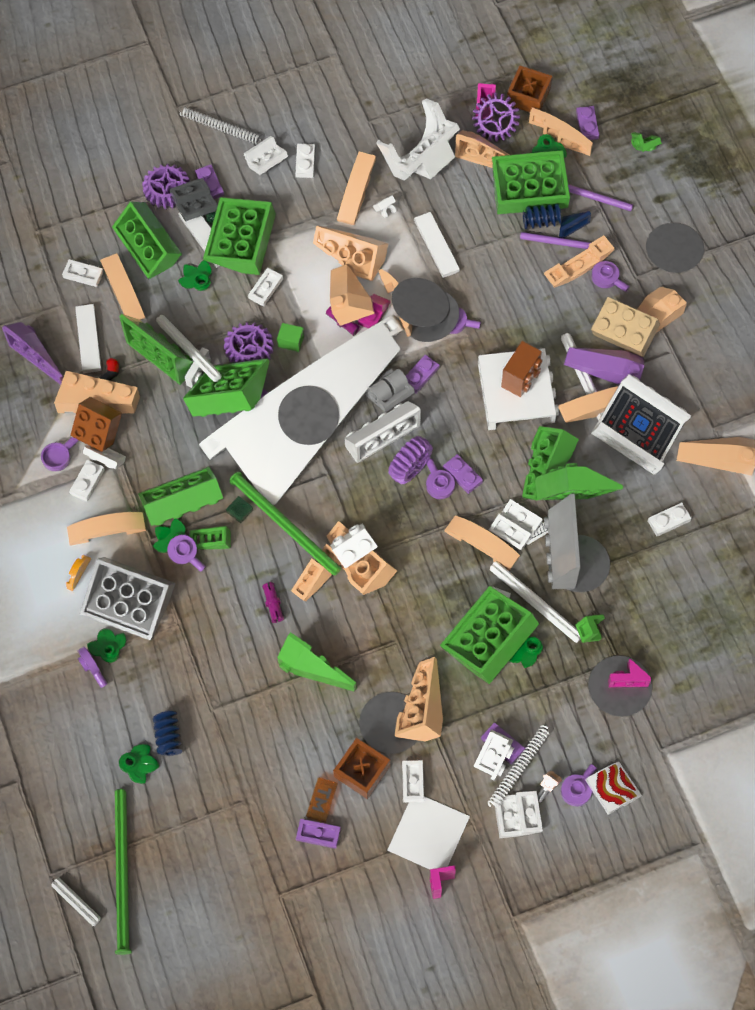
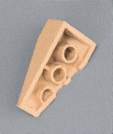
[455,130,509,168]
[313,226,388,281]
[330,264,374,326]
[624,287,687,352]
[676,437,755,475]
[327,521,397,595]
[395,657,443,741]

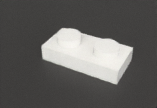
[295,144,315,178]
[62,260,104,287]
[248,268,283,306]
[185,347,211,388]
[83,445,126,469]
[69,460,105,501]
[648,503,691,536]
[402,760,424,803]

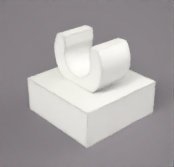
[373,195,396,218]

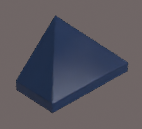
[559,211,591,238]

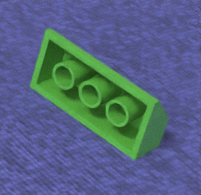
[112,201,182,279]
[138,467,223,526]

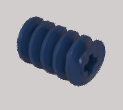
[523,204,561,229]
[152,711,183,756]

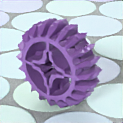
[472,93,520,142]
[142,163,190,210]
[224,322,274,363]
[388,436,433,484]

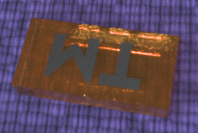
[306,777,338,823]

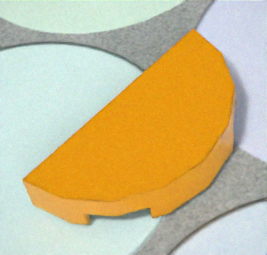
[66,555,91,591]

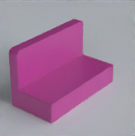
[429,866,456,899]

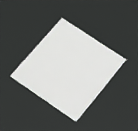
[387,796,470,869]

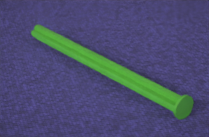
[229,472,341,575]
[115,789,132,955]

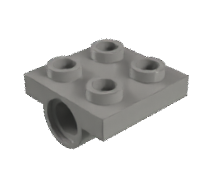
[364,369,415,412]

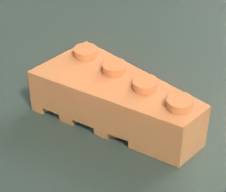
[54,371,140,413]

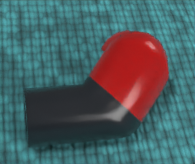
[99,358,119,381]

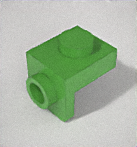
[631,132,662,152]

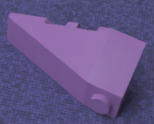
[2,322,63,385]
[564,347,644,385]

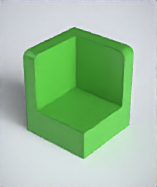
[277,323,304,352]
[576,615,605,643]

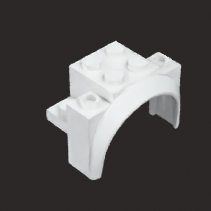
[376,99,460,181]

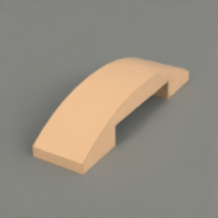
[544,235,614,288]
[378,269,413,337]
[67,512,146,546]
[445,516,520,571]

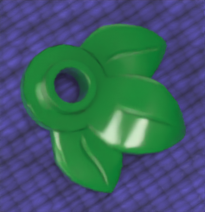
[531,134,567,158]
[178,260,212,291]
[153,519,186,553]
[87,628,127,663]
[509,637,543,668]
[119,744,159,784]

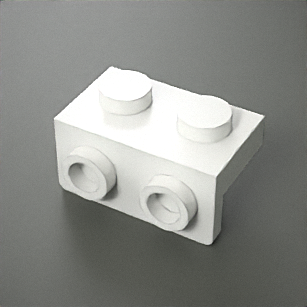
[244,136,288,175]
[331,523,378,569]
[474,729,514,780]

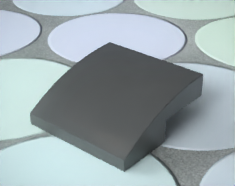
[170,178,218,222]

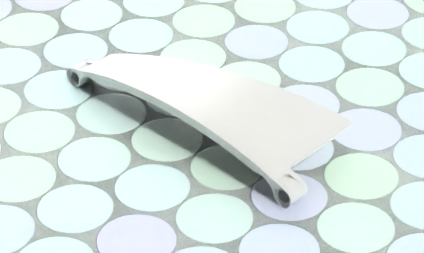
[199,315,404,505]

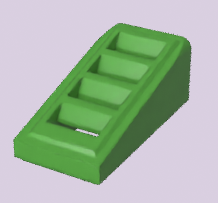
[190,526,231,550]

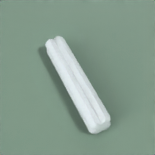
[51,878,101,926]

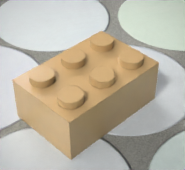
[591,297,660,357]

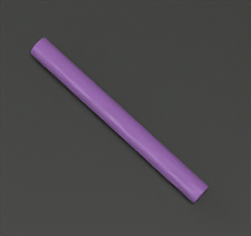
[568,184,633,211]
[520,232,590,249]

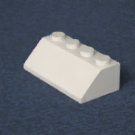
[345,401,421,463]

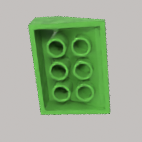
[492,150,570,215]
[203,197,276,275]
[119,314,194,385]
[183,358,270,417]
[535,463,623,500]
[440,586,539,684]

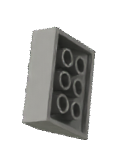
[544,494,580,589]
[79,557,175,641]

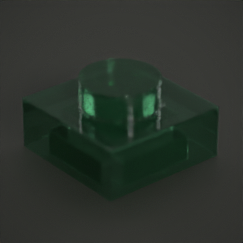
[226,496,253,523]

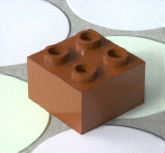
[507,66,552,112]
[501,341,543,397]
[70,397,122,452]
[333,738,390,799]

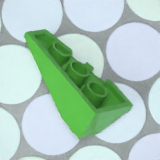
[522,426,579,501]
[277,632,357,691]

